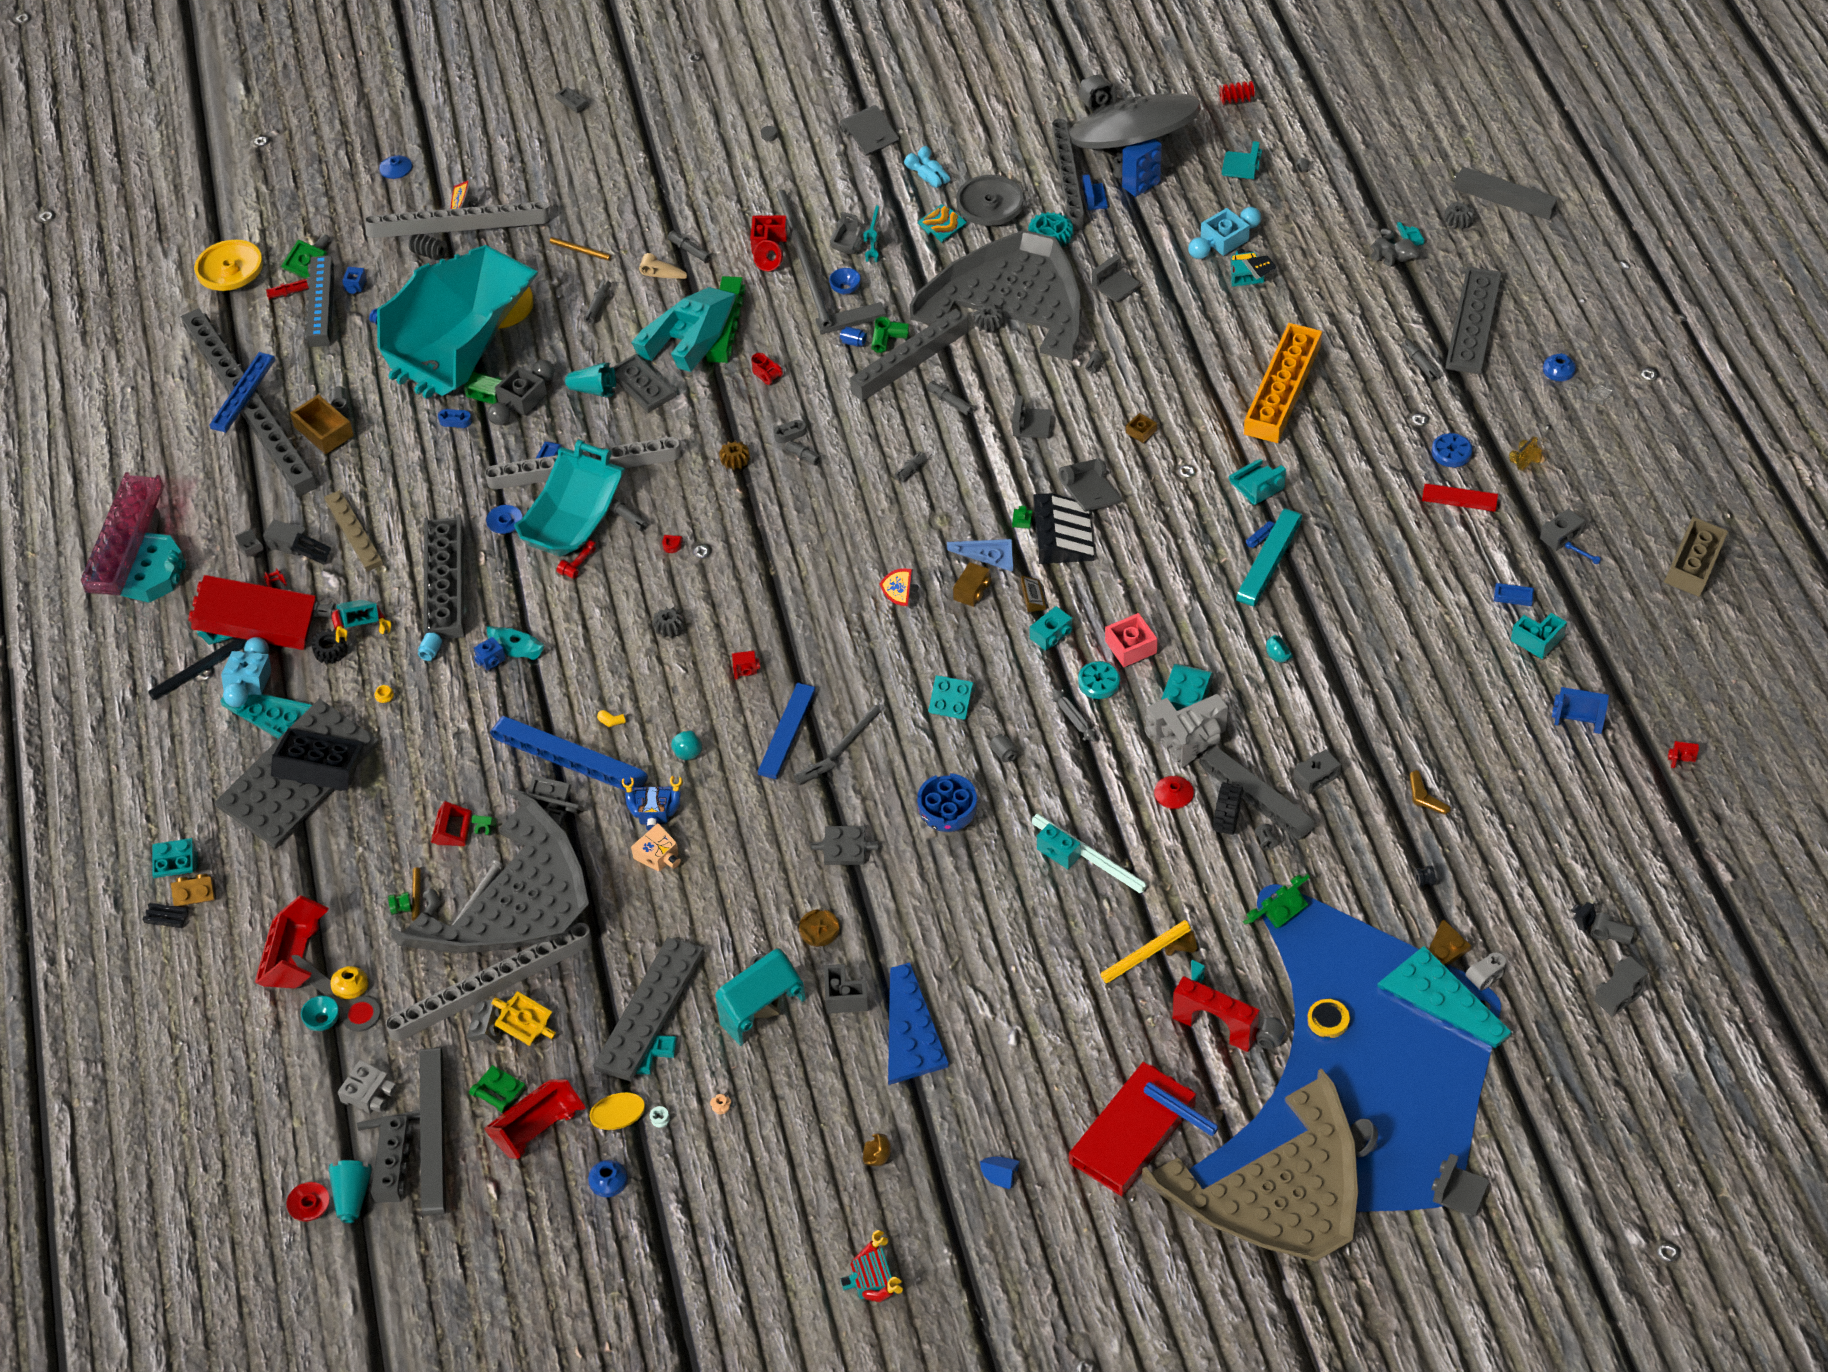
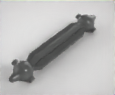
[1051,688,1096,742]

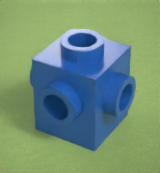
[474,637,506,671]

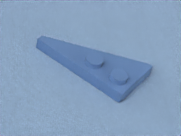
[947,539,1013,571]

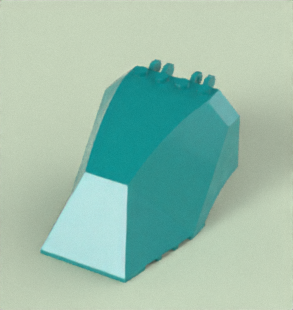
[377,245,538,399]

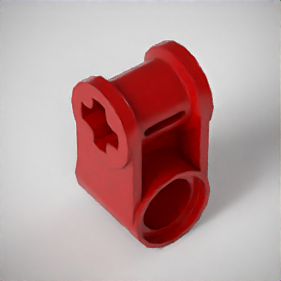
[751,353,783,385]

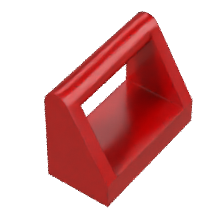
[431,801,473,846]

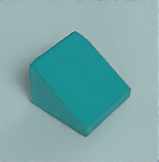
[1191,960,1205,983]

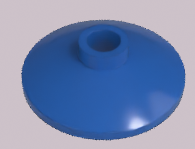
[379,155,412,179]
[486,505,523,534]

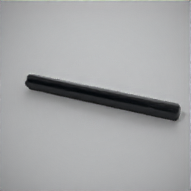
[148,638,248,700]

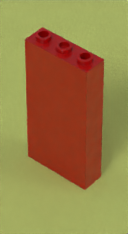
[188,575,316,650]
[1069,1062,1196,1197]

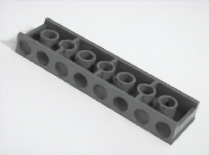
[424,514,464,639]

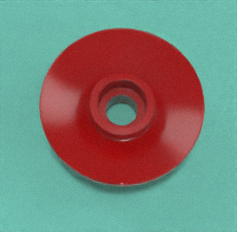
[1154,776,1194,809]
[286,1182,330,1222]

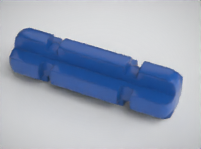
[1246,521,1275,548]

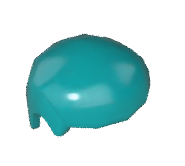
[1266,635,1293,663]
[671,731,703,761]

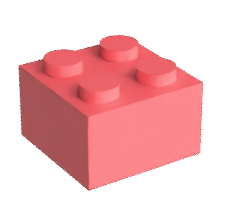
[1105,613,1157,667]

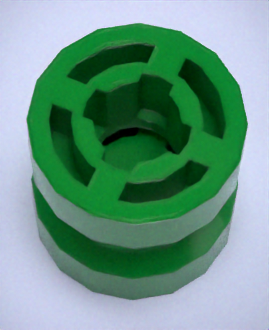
[388,892,412,915]

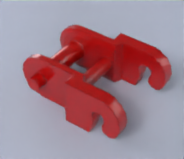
[264,568,287,587]

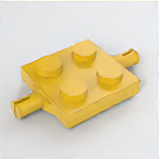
[491,991,556,1046]

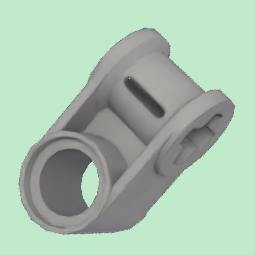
[1466,953,1506,991]

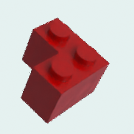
[750,215,788,254]

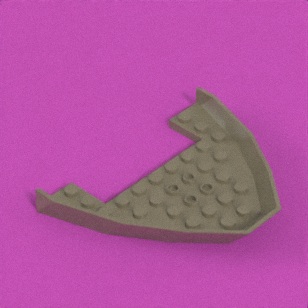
[1142,1068,1358,1262]

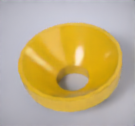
[330,966,368,999]

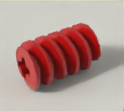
[1219,81,1255,105]

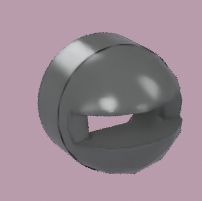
[1296,158,1310,172]

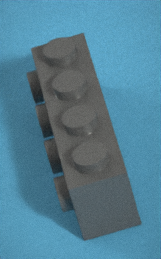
[371,1116,413,1203]

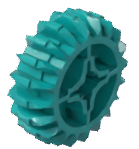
[1028,211,1073,247]

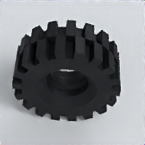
[1213,782,1243,835]

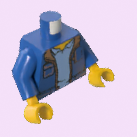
[622,776,683,831]

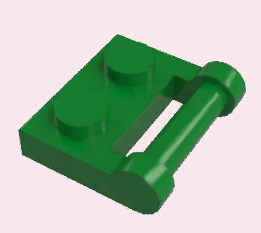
[469,1065,526,1114]

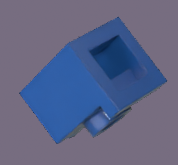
[342,267,367,294]

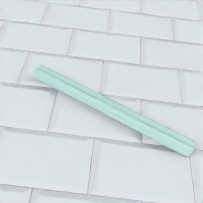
[1032,814,1147,893]

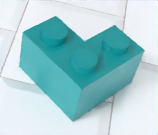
[1510,613,1567,660]

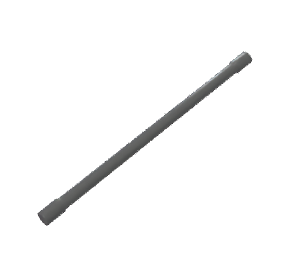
[776,189,832,328]

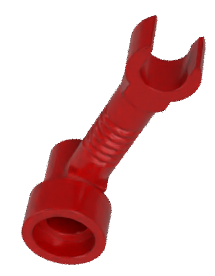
[556,540,596,579]

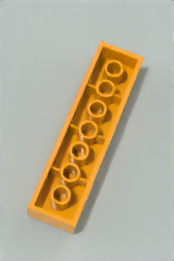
[1244,323,1322,443]

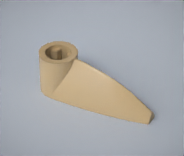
[639,253,687,279]

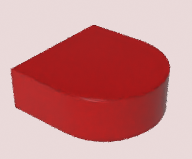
[662,535,683,553]

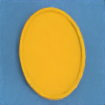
[589,1093,645,1130]

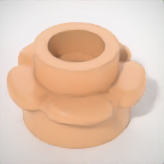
[710,1094,731,1114]

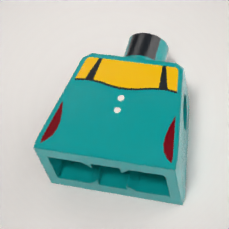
[1231,249,1264,287]

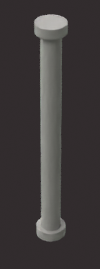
[451,860,503,927]

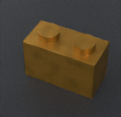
[953,562,991,607]

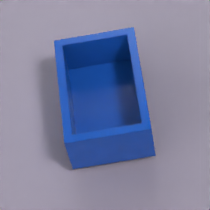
[1122,139,1161,197]

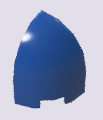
[980,1157,1020,1189]

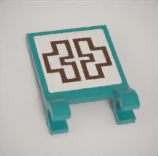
[863,205,881,262]

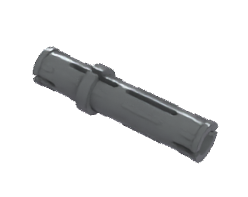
[668,230,712,263]
[584,279,611,324]
[1401,339,1440,382]
[927,380,974,416]
[609,497,648,532]

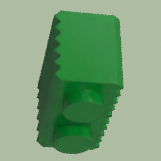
[464,372,502,404]

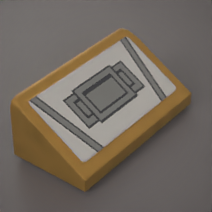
[1021,576,1046,612]

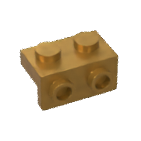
[170,873,215,907]

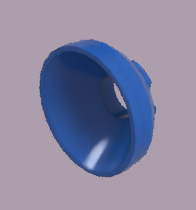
[829,268,861,295]
[1543,353,1576,381]
[588,1160,628,1197]

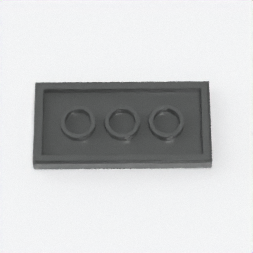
[613,354,677,413]

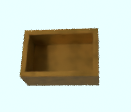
[290,394,354,454]

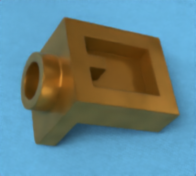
[1165,931,1197,956]

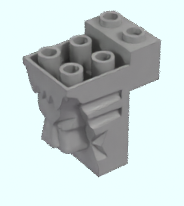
[1145,694,1228,768]

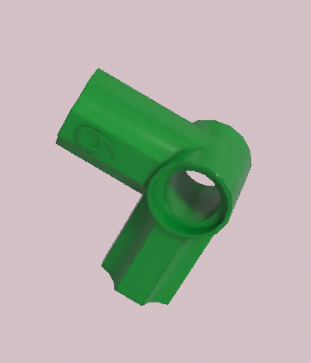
[871,317,909,353]

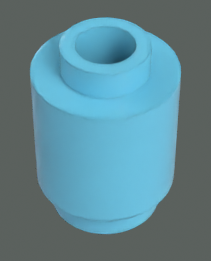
[418,633,442,661]

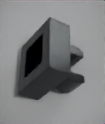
[1571,902,1596,932]

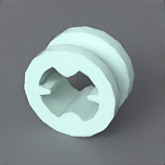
[650,1106,670,1128]

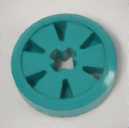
[1078,661,1120,699]

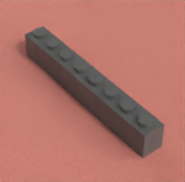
[850,309,968,402]

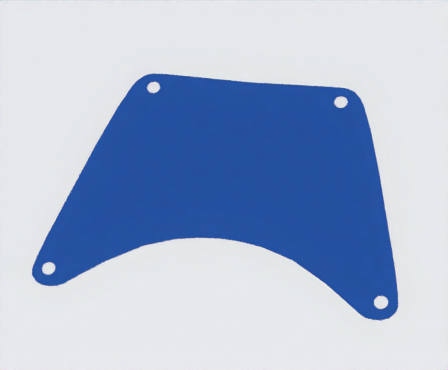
[1189,884,1501,1212]

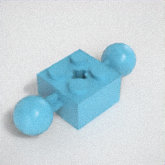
[1188,207,1261,259]
[221,637,271,707]

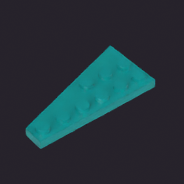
[220,694,312,739]
[1377,946,1511,1048]

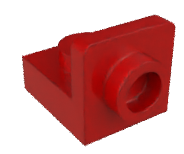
[1668,741,1699,768]

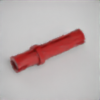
[265,279,309,300]

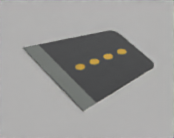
[1242,256,1276,279]

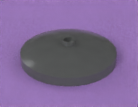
[956,175,1024,226]

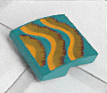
[917,204,967,243]

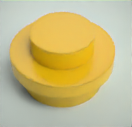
[375,685,394,703]

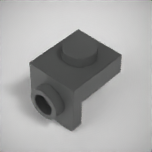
[235,528,264,557]

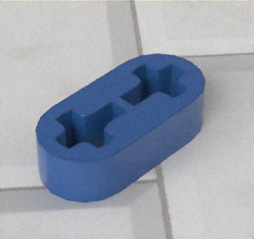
[438,409,472,428]

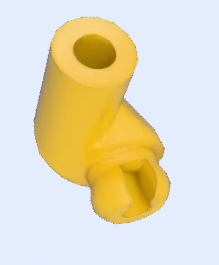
[597,710,626,727]

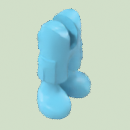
[904,146,950,188]

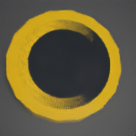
[1307,999,1350,1038]

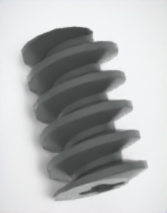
[409,234,447,261]

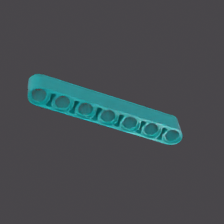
[1236,508,1302,607]

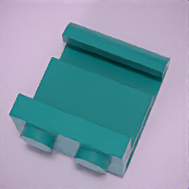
[1229,459,1286,505]

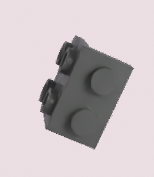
[1092,254,1139,302]
[1431,1153,1489,1217]

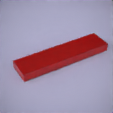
[1422,483,1498,512]

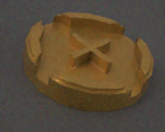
[799,909,839,947]

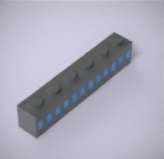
[304,256,335,347]

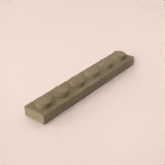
[324,490,383,572]

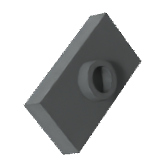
[555,87,589,113]

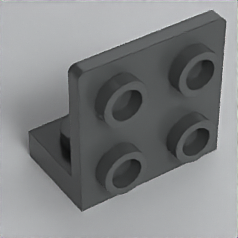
[1012,395,1051,438]

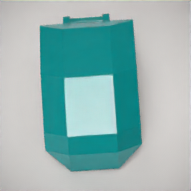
[514,439,625,557]

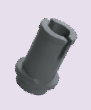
[1085,350,1103,373]

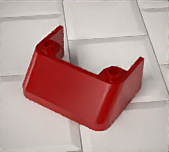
[255,895,329,989]
[484,1079,586,1159]

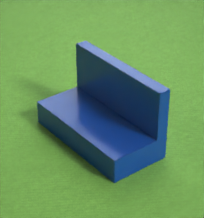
[1083,175,1108,210]

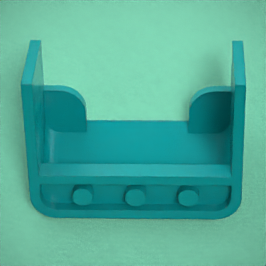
[715,948,806,1046]

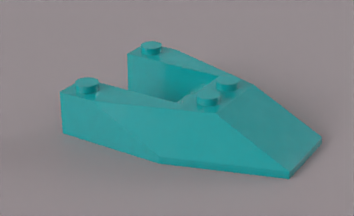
[631,287,736,372]

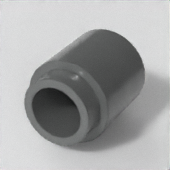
[990,734,1018,762]

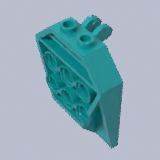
[84,528,186,603]

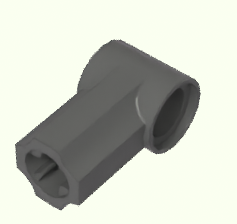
[331,386,350,419]
[1591,913,1635,945]

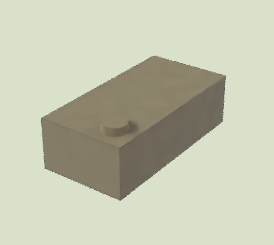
[1664,517,1728,597]

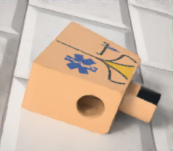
[631,823,681,871]

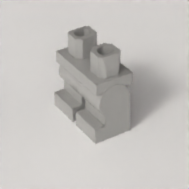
[338,1060,397,1114]

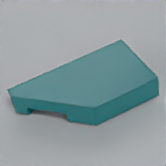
[1397,222,1424,246]

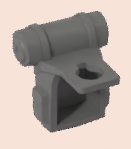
[830,212,871,254]

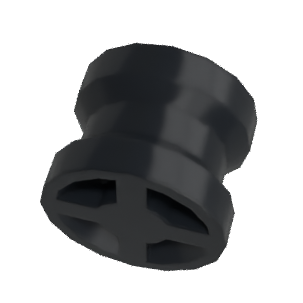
[1414,865,1436,888]

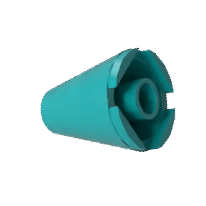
[565,362,616,398]
[328,1160,372,1223]

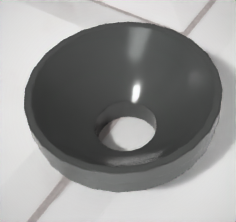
[1350,1119,1378,1158]

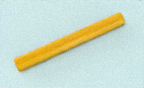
[1100,920,1191,983]

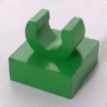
[1012,506,1032,529]
[472,815,497,835]

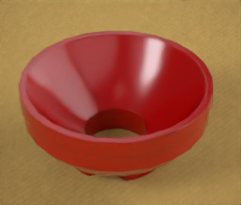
[753,240,783,271]

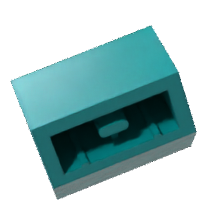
[152,838,198,878]

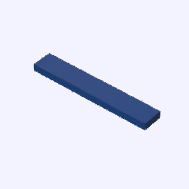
[209,352,276,433]
[758,683,816,780]

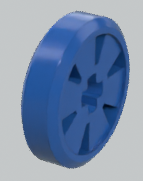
[1431,433,1473,467]

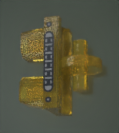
[1509,436,1542,471]

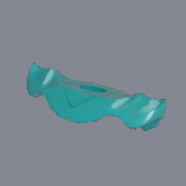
[487,626,545,660]

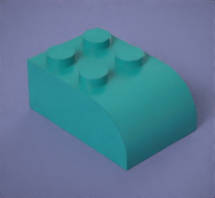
[1161,663,1214,711]

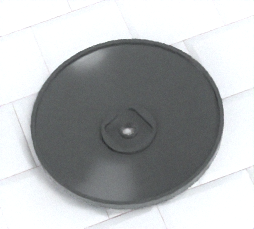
[1070,93,1201,149]

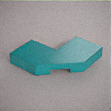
[636,1035,677,1075]

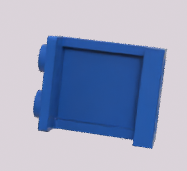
[1551,687,1609,734]

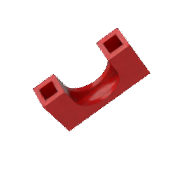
[1172,976,1259,1052]

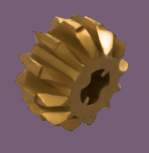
[719,440,750,470]

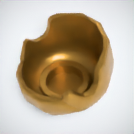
[863,1134,891,1166]

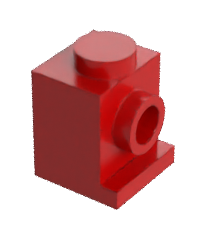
[732,651,760,680]

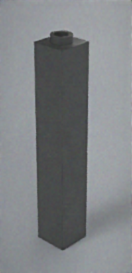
[1454,167,1558,221]

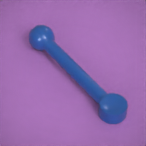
[1565,542,1600,564]

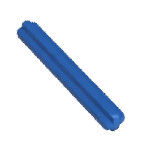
[1144,1082,1218,1136]

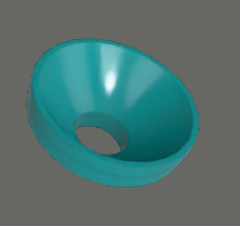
[301,996,339,1031]

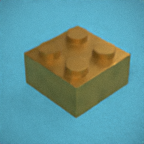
[1126,413,1157,443]

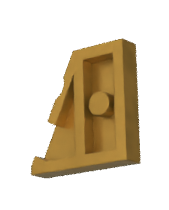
[1428,920,1471,967]

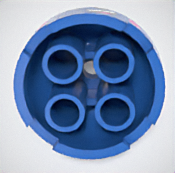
[917,773,977,832]

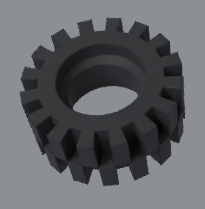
[311,628,348,664]

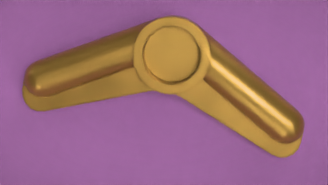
[1410,770,1451,815]

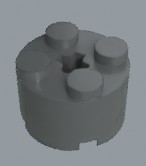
[1079,74,1117,112]

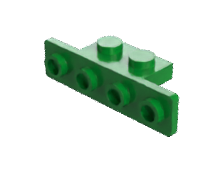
[1243,874,1310,928]

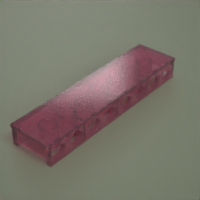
[81,472,164,596]

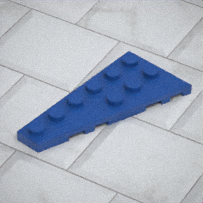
[888,962,948,1085]

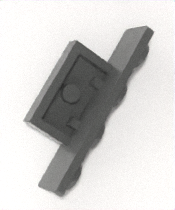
[506,775,584,814]

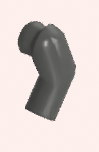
[423,889,440,917]

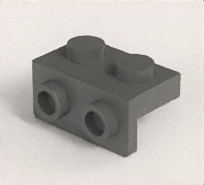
[466,999,502,1044]

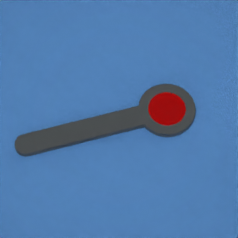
[291,955,381,1032]

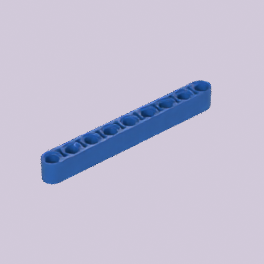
[490,716,648,791]

